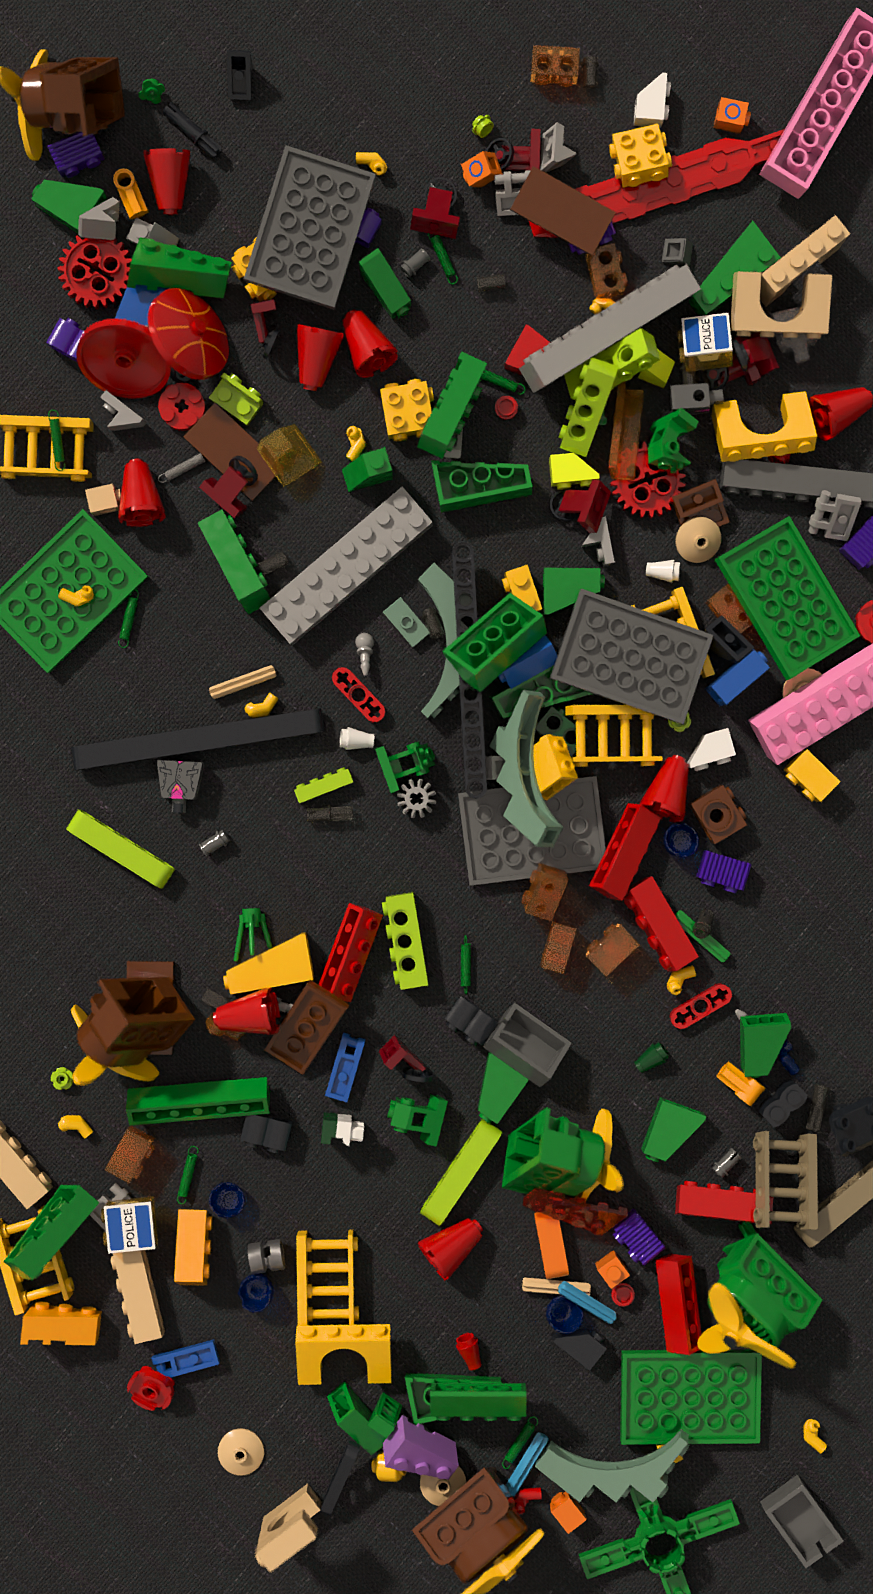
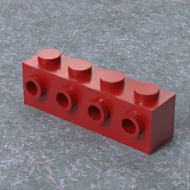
[589,803,661,901]
[624,876,699,972]
[319,903,383,1002]
[675,1181,773,1224]
[656,1254,701,1355]

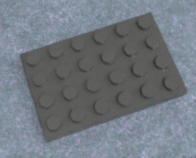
[244,145,376,310]
[550,589,713,724]
[458,776,606,885]

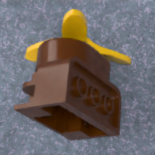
[0,49,125,161]
[71,977,195,1085]
[412,1467,544,1594]

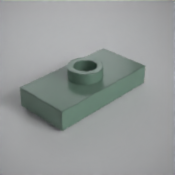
[383,597,430,647]

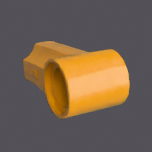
[113,168,149,220]
[716,1061,766,1106]

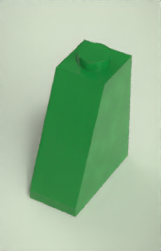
[31,180,107,234]
[359,248,411,320]
[342,447,393,492]
[543,568,605,617]
[740,1013,791,1078]
[478,1052,529,1124]
[641,1097,707,1162]
[327,1381,386,1455]

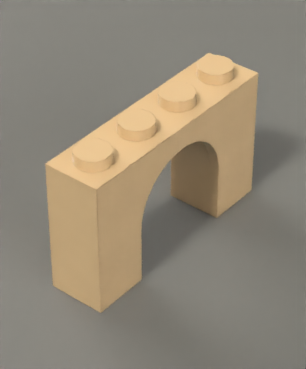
[760,215,850,307]
[730,272,832,339]
[256,1483,322,1572]

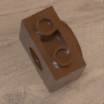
[688,785,747,844]

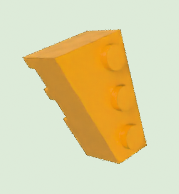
[174,1210,212,1286]
[20,1301,102,1345]

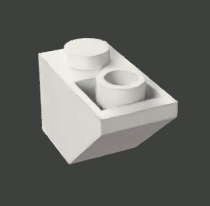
[633,73,671,128]
[687,728,736,771]

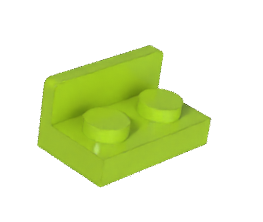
[209,373,263,426]

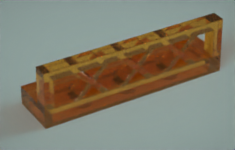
[609,381,644,480]

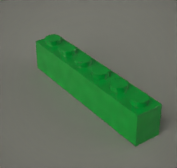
[126,1077,270,1126]

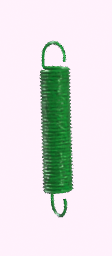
[427,233,458,284]
[482,370,525,395]
[48,410,65,471]
[118,590,139,648]
[460,935,471,995]
[177,1146,199,1205]
[502,1416,538,1469]

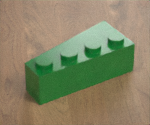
[688,221,781,316]
[127,237,232,298]
[417,351,487,459]
[431,460,532,513]
[198,510,271,614]
[489,665,593,718]
[3,1185,99,1280]
[405,1373,502,1425]

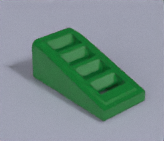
[367,1392,402,1439]

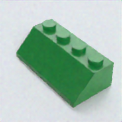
[443,593,547,692]
[430,1383,526,1421]

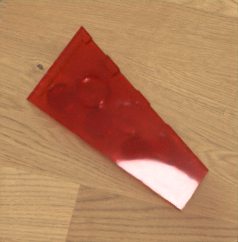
[523,1188,628,1236]

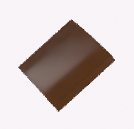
[672,479,730,527]

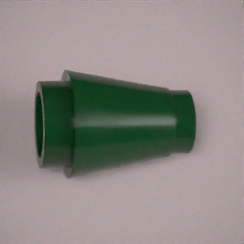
[634,1042,670,1073]

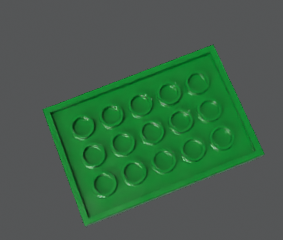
[0,509,149,673]
[715,516,861,681]
[620,1349,762,1445]

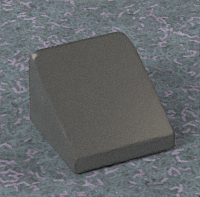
[662,238,693,266]

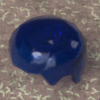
[663,823,699,858]
[209,1182,246,1218]
[238,1274,274,1313]
[546,1295,583,1334]

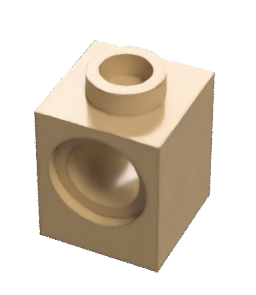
[85,484,121,516]

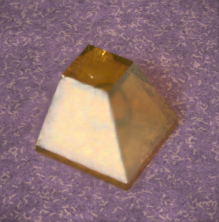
[257,424,321,487]

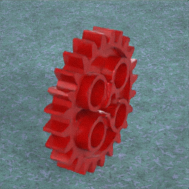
[57,235,132,309]
[610,442,686,518]

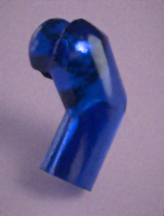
[778,1039,800,1075]

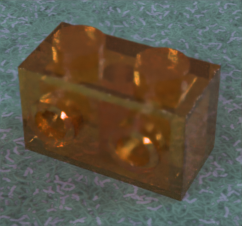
[705,583,752,633]
[522,863,568,921]
[585,923,640,977]
[105,1125,155,1183]

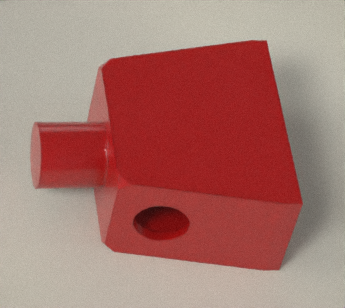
[504,324,550,375]

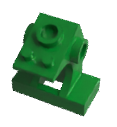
[648,408,699,473]
[375,741,435,793]
[387,1094,448,1146]

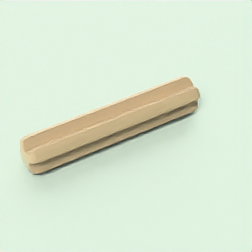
[209,665,276,699]
[522,1277,591,1296]

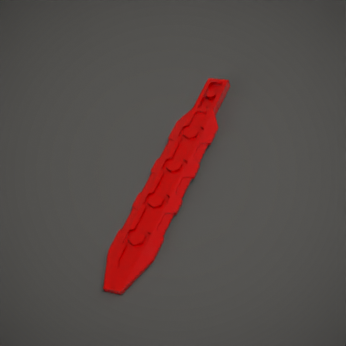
[528,129,785,238]

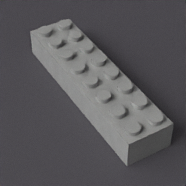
[519,264,701,393]
[260,487,433,646]

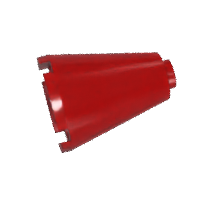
[144,148,191,215]
[343,310,398,378]
[297,324,344,391]
[808,387,873,441]
[118,459,165,527]
[640,755,689,822]
[213,987,280,1035]
[417,1218,483,1281]

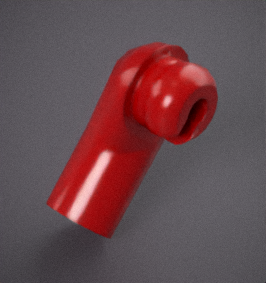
[514,1487,542,1515]

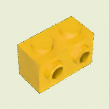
[502,565,542,612]
[783,749,840,802]

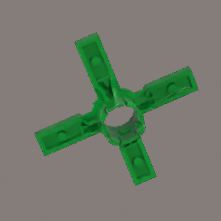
[579,1487,740,1594]

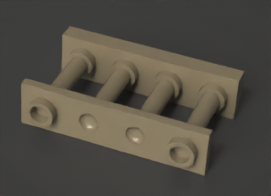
[753,1131,818,1230]

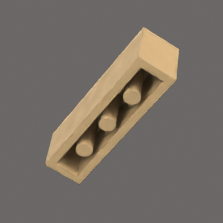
[0,1120,53,1209]
[111,1250,165,1344]

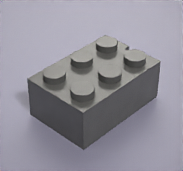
[483,1002,571,1087]
[760,1474,844,1568]

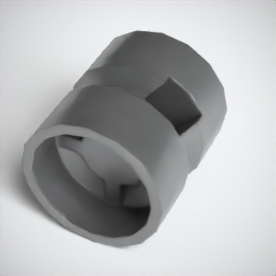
[248,1239,285,1274]

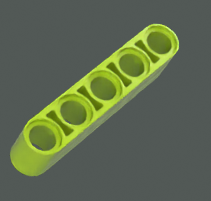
[66,809,175,889]
[420,1119,502,1226]

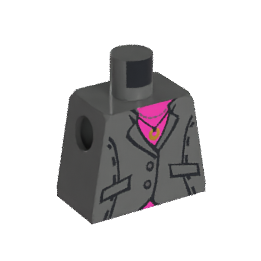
[670,383,723,415]
[157,760,205,813]

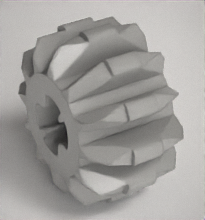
[397,779,436,818]

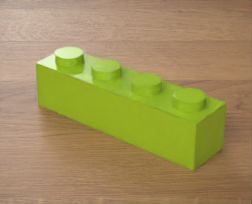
[294,767,354,803]

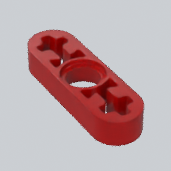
[332,667,385,722]
[670,983,732,1029]

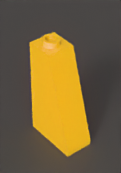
[223,932,314,994]

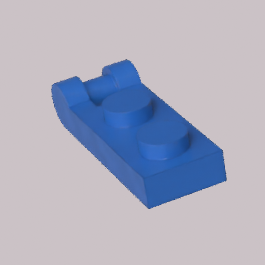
[325,1033,366,1102]
[151,1339,220,1378]

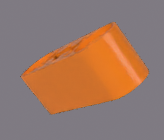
[534,1209,569,1279]

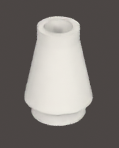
[646,560,680,583]
[340,727,374,750]

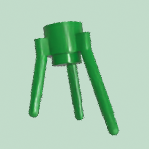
[234,908,272,962]

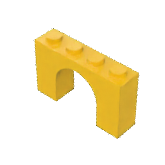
[712,391,817,462]
[295,1324,391,1385]

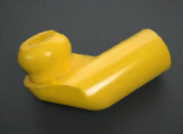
[356,152,387,176]
[58,1115,94,1139]
[804,1419,827,1453]

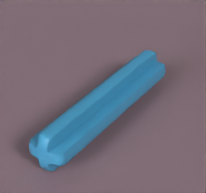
[558,1281,617,1324]
[506,1432,549,1497]

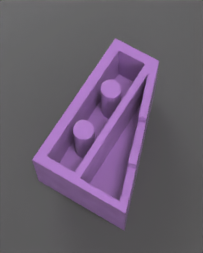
[383,1415,459,1480]

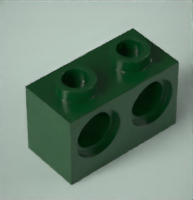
[535,706,588,757]

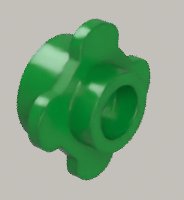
[139,79,165,104]

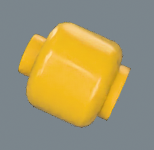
[372,1450,407,1482]

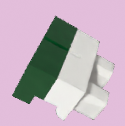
[321,1112,364,1146]

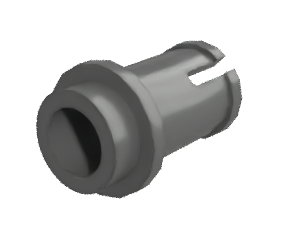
[400,248,431,278]
[199,830,230,856]
[712,1148,742,1178]

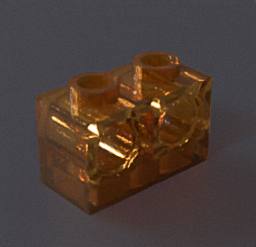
[530,45,580,87]
[585,243,627,299]
[540,921,576,974]

